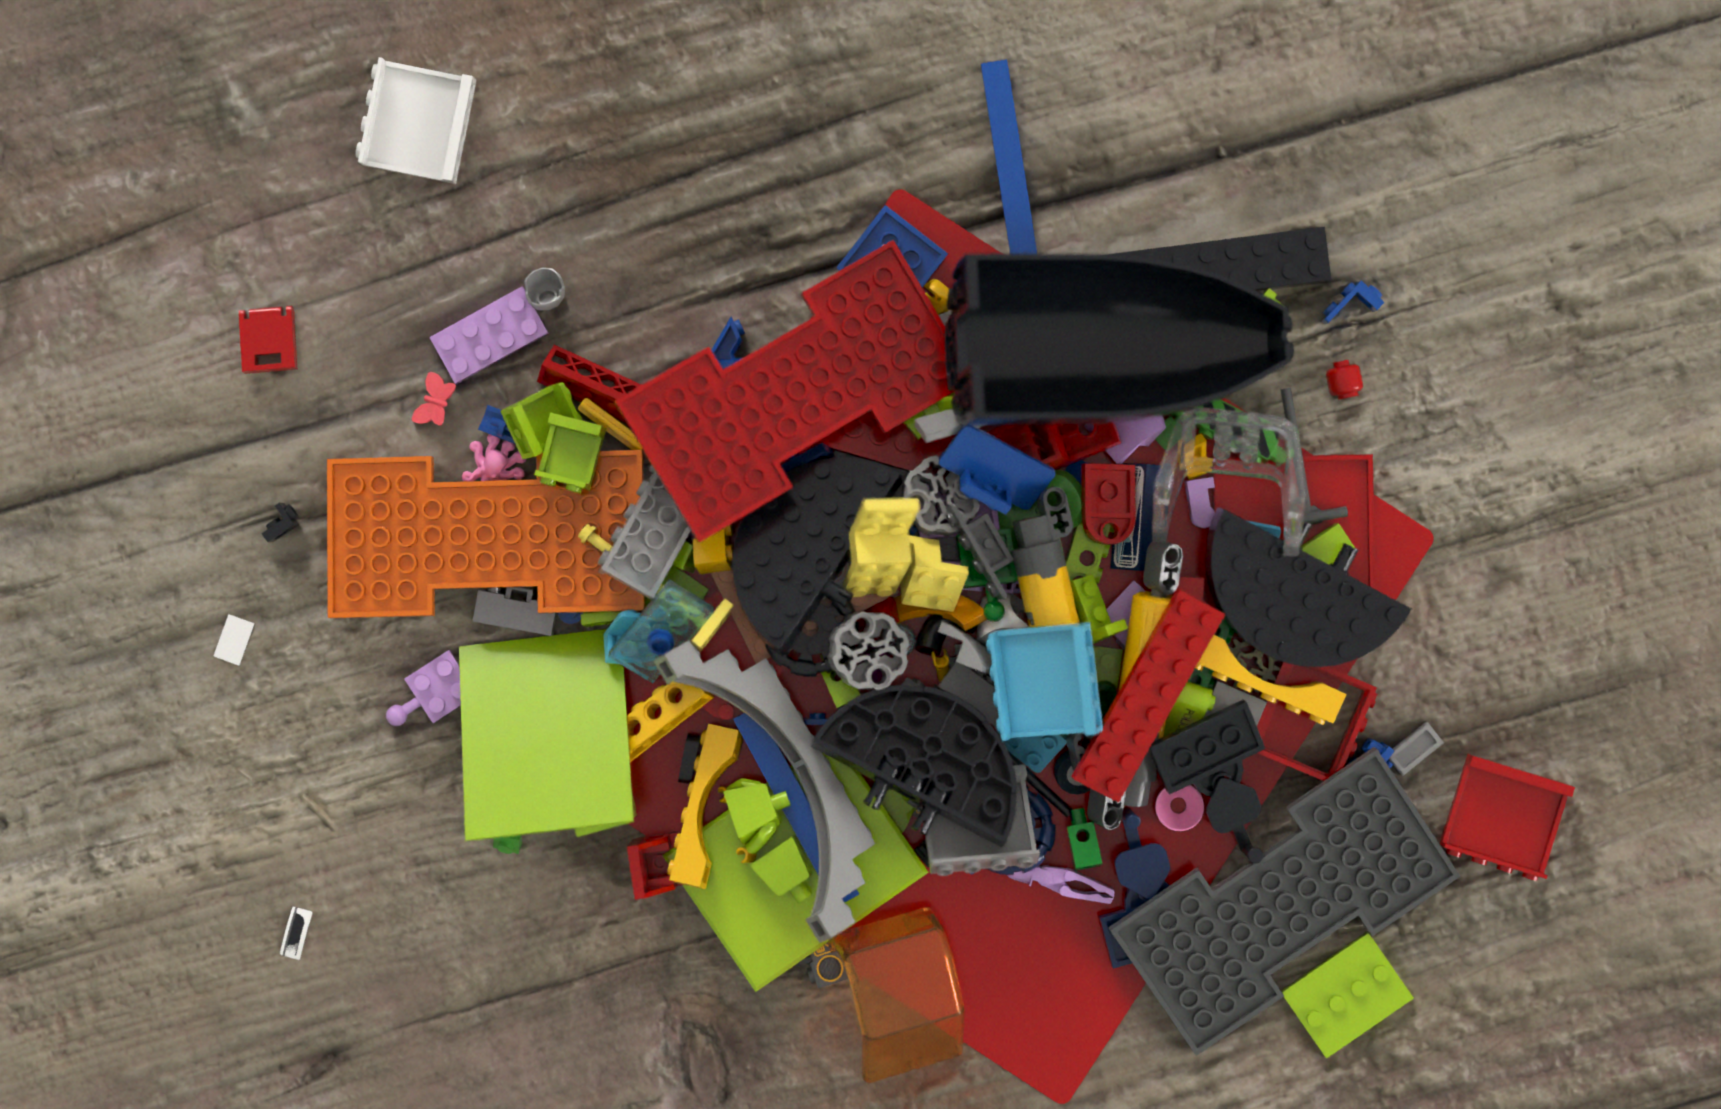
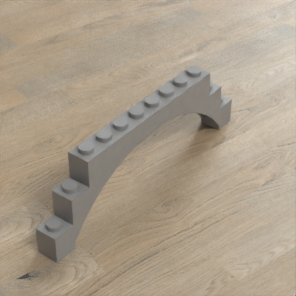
[654,640,875,943]

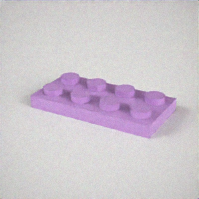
[430,286,549,384]

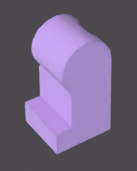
[1184,477,1215,528]

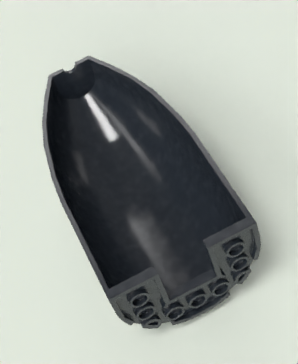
[945,254,1294,425]

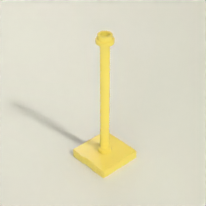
[578,524,733,653]

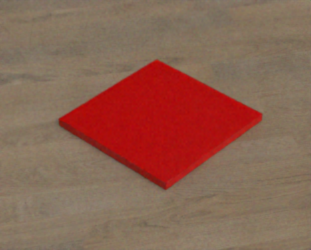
[1212,454,1375,610]

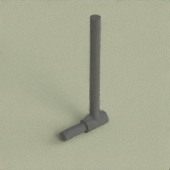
[1280,388,1348,525]

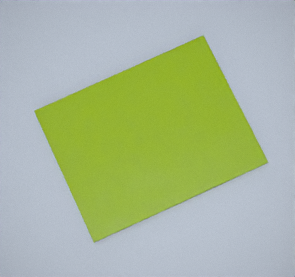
[459,629,634,841]
[662,753,929,992]

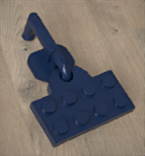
[1099,807,1170,969]

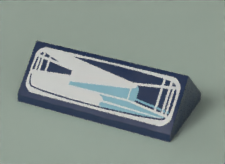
[1110,463,1171,571]

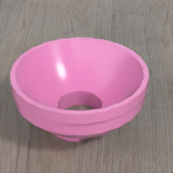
[1155,785,1204,831]

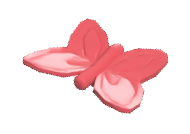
[412,372,456,426]

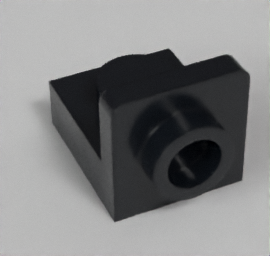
[262,502,299,542]

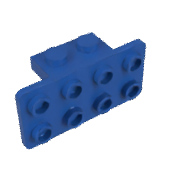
[939,425,1055,514]

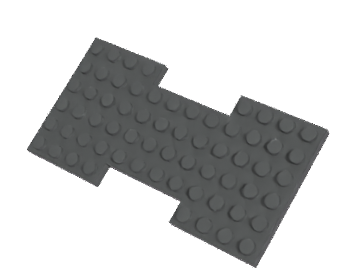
[1108,747,1461,1056]

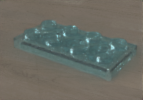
[608,579,714,683]

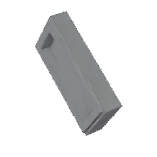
[1388,722,1444,776]

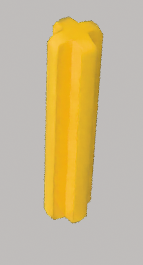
[578,398,643,450]

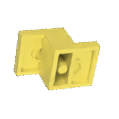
[900,535,968,612]

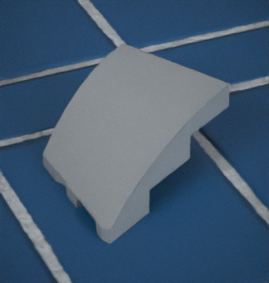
[938,620,992,674]

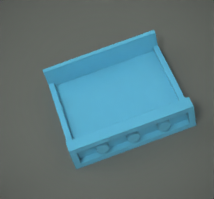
[986,622,1103,741]

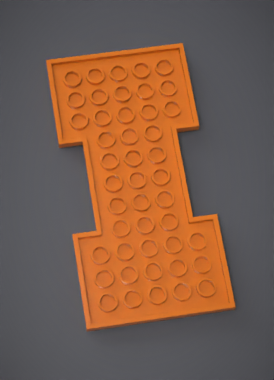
[327,450,646,619]

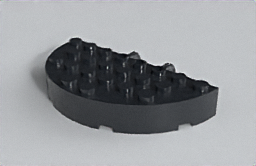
[733,457,902,657]
[1205,507,1412,667]
[811,685,1017,847]

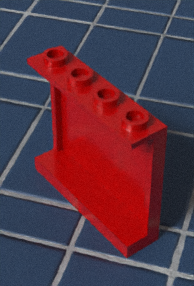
[1440,754,1575,881]

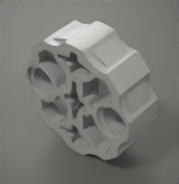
[902,456,980,537]
[827,611,909,690]

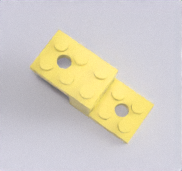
[842,499,920,597]

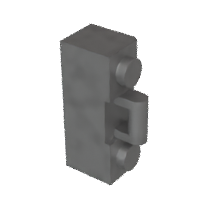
[473,587,558,636]

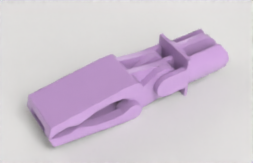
[1007,865,1114,904]

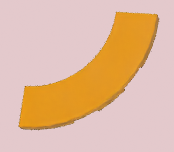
[893,595,987,631]

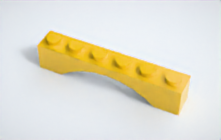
[1195,635,1346,725]
[668,724,743,890]

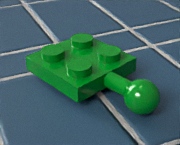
[956,529,1018,622]

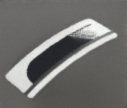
[280,907,312,960]

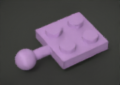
[386,650,461,726]

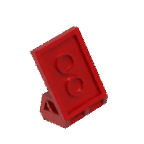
[627,831,682,900]

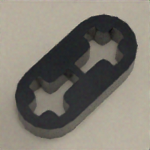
[678,733,701,784]

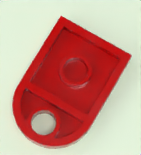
[1081,463,1135,545]

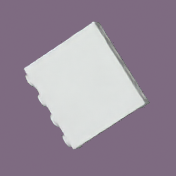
[356,57,477,184]

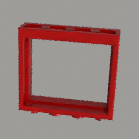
[1257,661,1378,781]

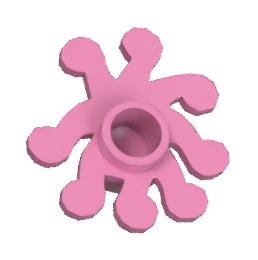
[462,434,527,482]

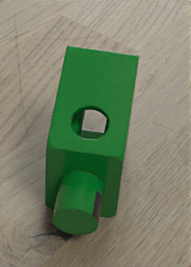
[1066,808,1102,871]

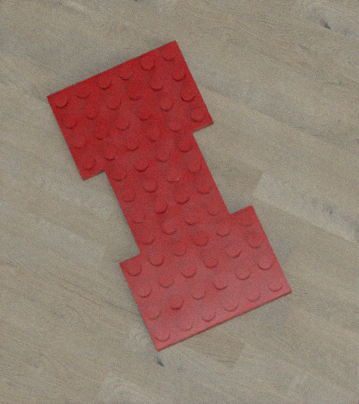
[614,240,954,543]

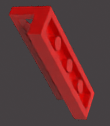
[537,345,642,423]

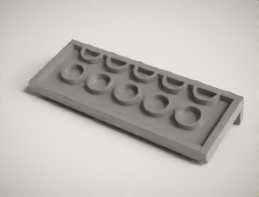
[597,465,691,600]

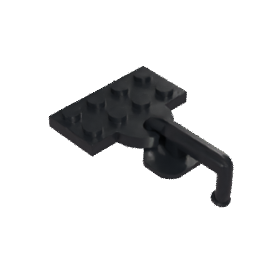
[1149,699,1266,864]

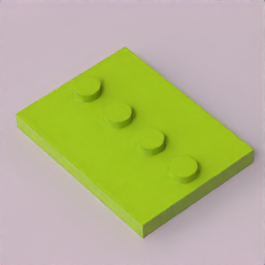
[1281,932,1414,1059]

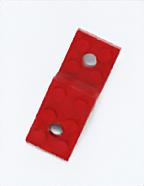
[986,422,1122,470]

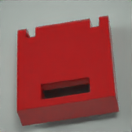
[239,306,298,374]

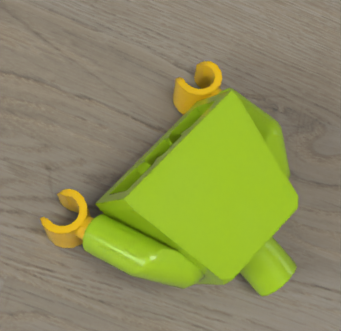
[718,778,791,863]

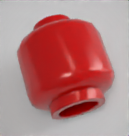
[1326,359,1364,400]

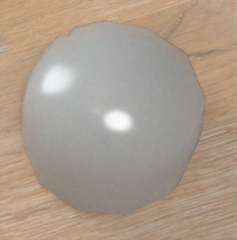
[524,267,565,311]

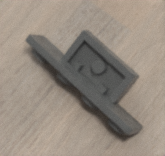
[945,503,1014,600]

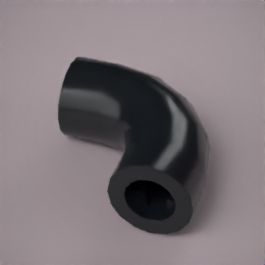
[915,614,977,656]

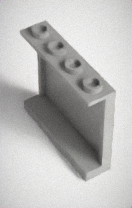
[921,764,1040,876]

